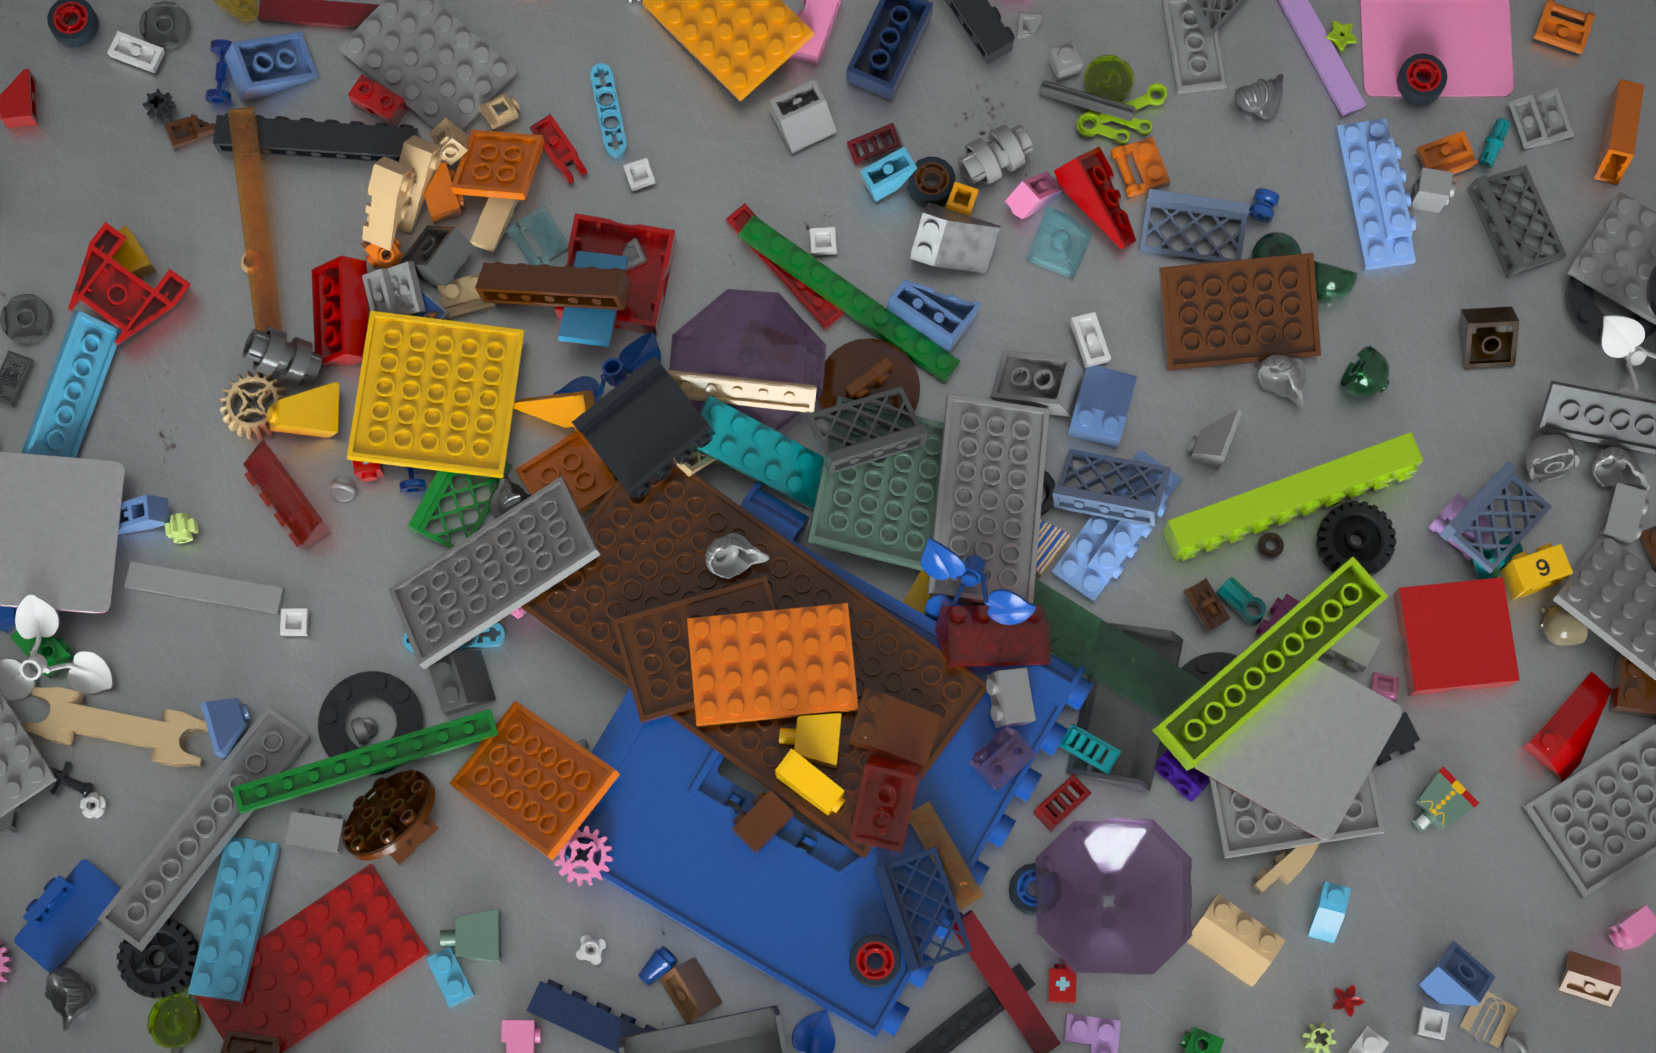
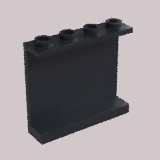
[572,356,716,499]

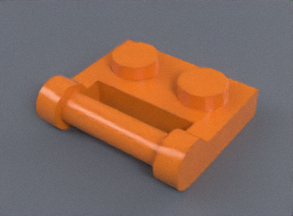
[1534,0,1595,54]
[1110,137,1171,198]

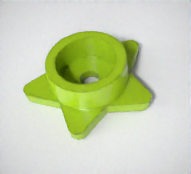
[1326,20,1357,50]

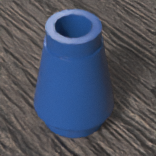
[638,946,678,986]

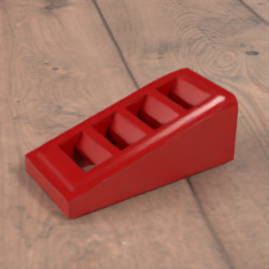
[1033,774,1091,831]

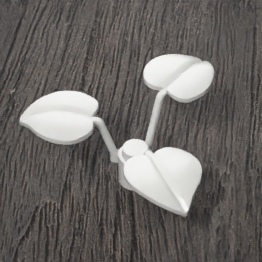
[1601,315,1656,400]
[0,594,113,701]

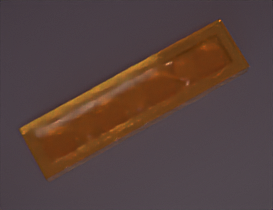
[906,801,985,910]

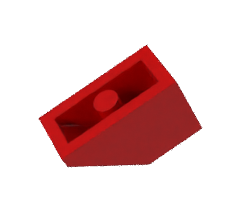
[0,69,38,128]

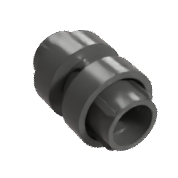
[243,326,323,386]

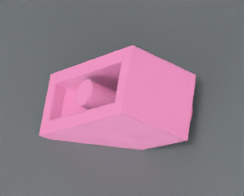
[1005,171,1063,220]

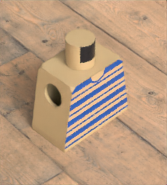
[1035,519,1070,579]

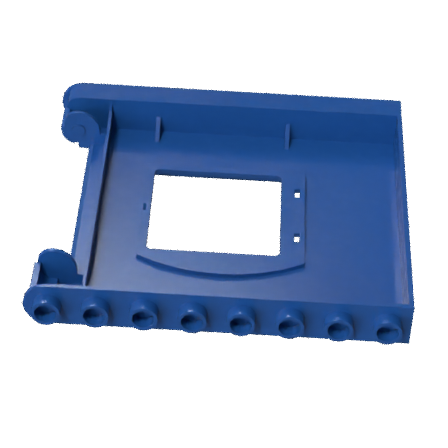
[566,482,1094,1040]

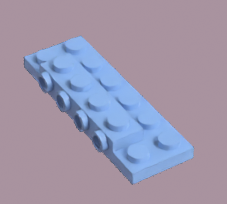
[1335,118,1416,271]
[1051,449,1183,603]

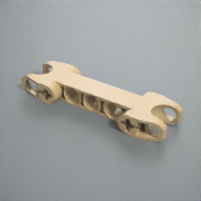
[23,687,208,767]

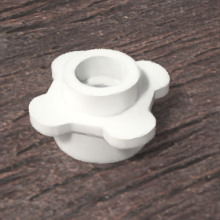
[576,935,606,965]

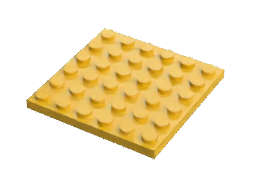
[347,311,525,478]

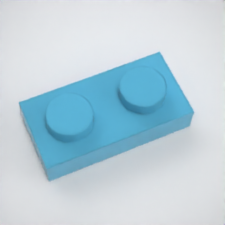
[426,946,474,1007]

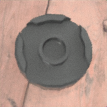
[139,1,191,51]
[0,294,53,345]

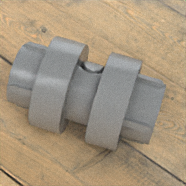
[957,125,1034,185]

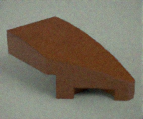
[164,114,215,150]

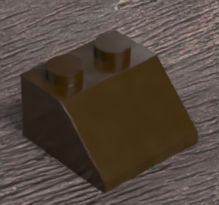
[1459,306,1519,369]

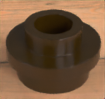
[1257,532,1284,559]

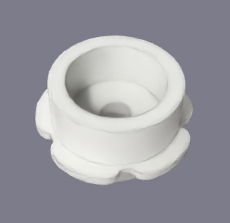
[80,792,106,818]

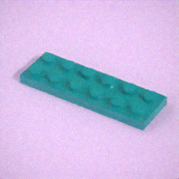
[697,396,824,511]

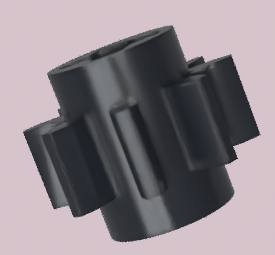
[142,89,176,123]

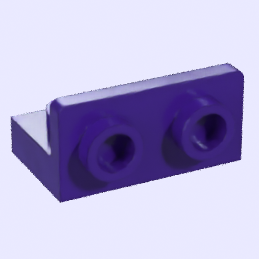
[1155,749,1210,802]

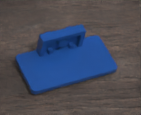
[14,859,121,972]

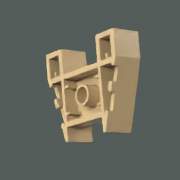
[362,135,442,251]

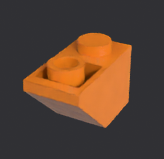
[424,162,465,225]

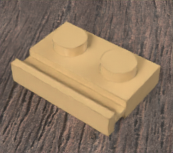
[437,273,496,320]

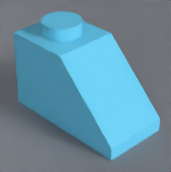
[860,146,917,202]
[1307,881,1351,943]

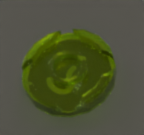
[1084,55,1134,102]
[147,994,201,1049]

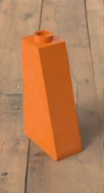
[1593,79,1644,185]

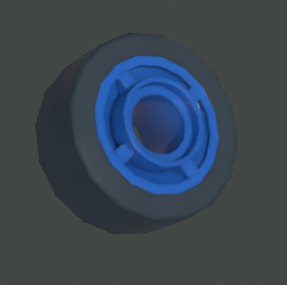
[1009,863,1061,916]

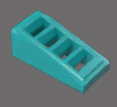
[1060,724,1121,774]

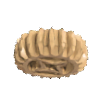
[219,371,288,439]

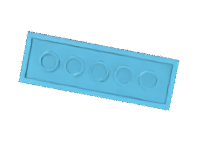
[21,310,122,458]
[188,836,280,1003]

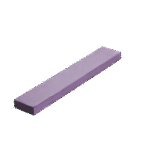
[1278,0,1366,117]

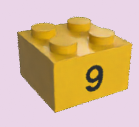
[1500,543,1573,600]

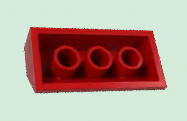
[311,256,369,367]

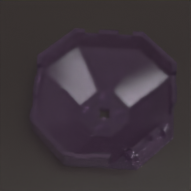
[669,289,826,435]
[1035,818,1192,976]

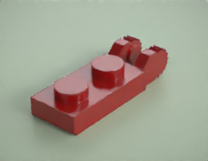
[529,114,587,184]

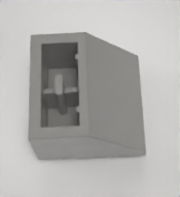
[769,79,837,153]

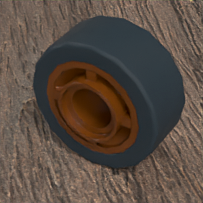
[908,157,956,207]

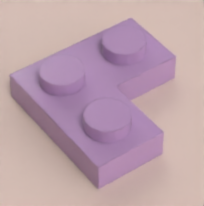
[1064,1014,1121,1053]

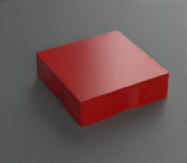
[555,213,677,336]
[1393,577,1520,696]

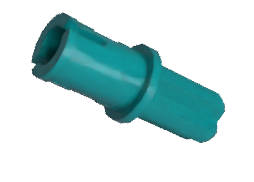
[1478,118,1510,168]

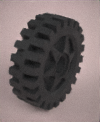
[1316,500,1396,576]
[117,919,199,999]

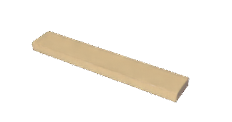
[666,370,817,413]

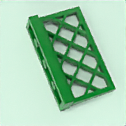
[408,462,512,549]

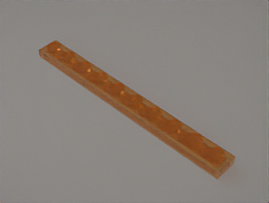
[228,106,283,332]

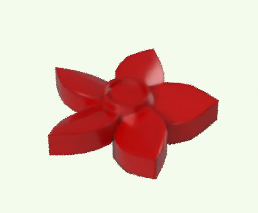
[1332,985,1364,1017]

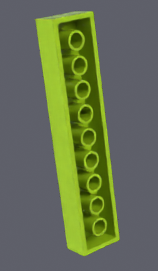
[1162,432,1423,561]
[1152,557,1389,771]

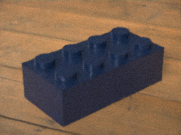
[846,0,933,100]

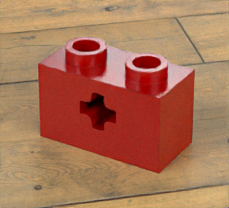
[348,74,408,127]

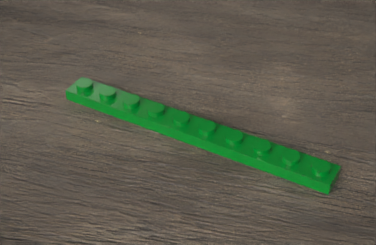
[738,215,960,383]
[232,709,499,814]

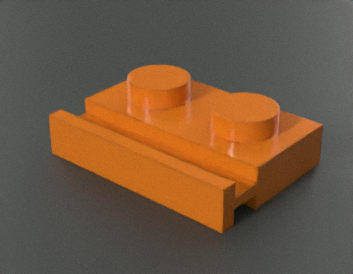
[1416,130,1478,174]

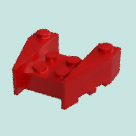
[68,222,191,346]

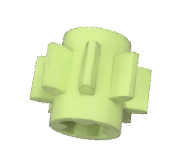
[164,513,199,543]
[1301,1022,1337,1053]

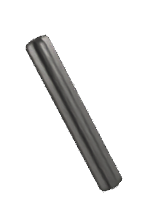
[1040,81,1136,121]

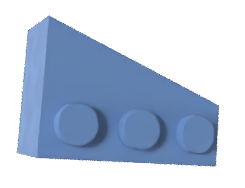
[887,280,981,353]

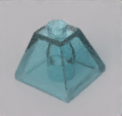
[1027,206,1093,279]

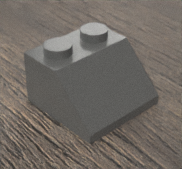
[399,225,475,286]
[429,650,496,717]

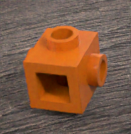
[360,238,403,269]

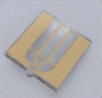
[1457,991,1520,1050]

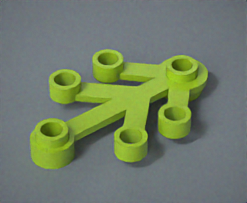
[1076,83,1167,146]

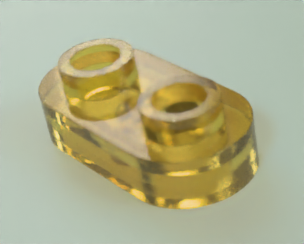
[214,0,259,22]

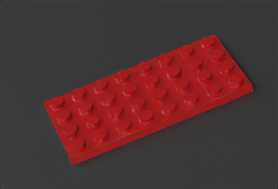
[195,864,430,1053]

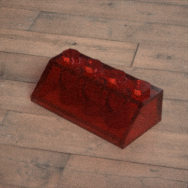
[243,440,332,551]
[935,605,1050,667]

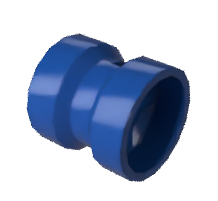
[1248,188,1280,222]

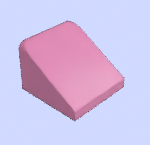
[1369,672,1399,702]

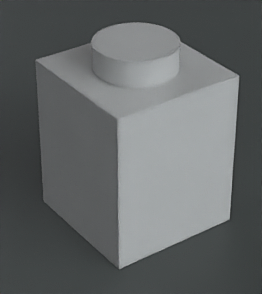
[1048,41,1083,83]

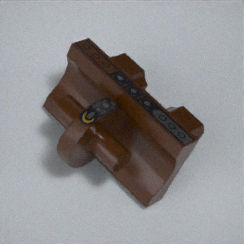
[1183,578,1231,632]

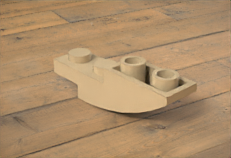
[1252,844,1319,894]

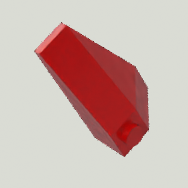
[1054,146,1136,249]
[1522,671,1612,782]

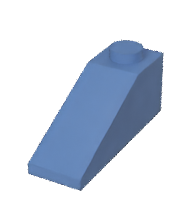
[118,494,170,535]

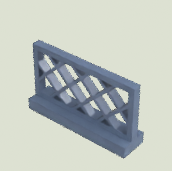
[1139,189,1250,262]
[1053,449,1171,527]
[1439,461,1552,573]

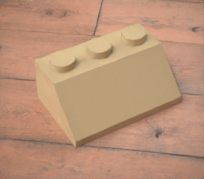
[1185,894,1286,987]

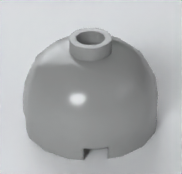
[1525,433,1580,482]

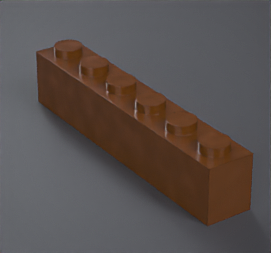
[475,262,632,310]

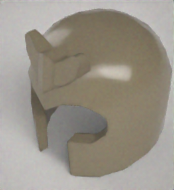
[1539,605,1588,646]

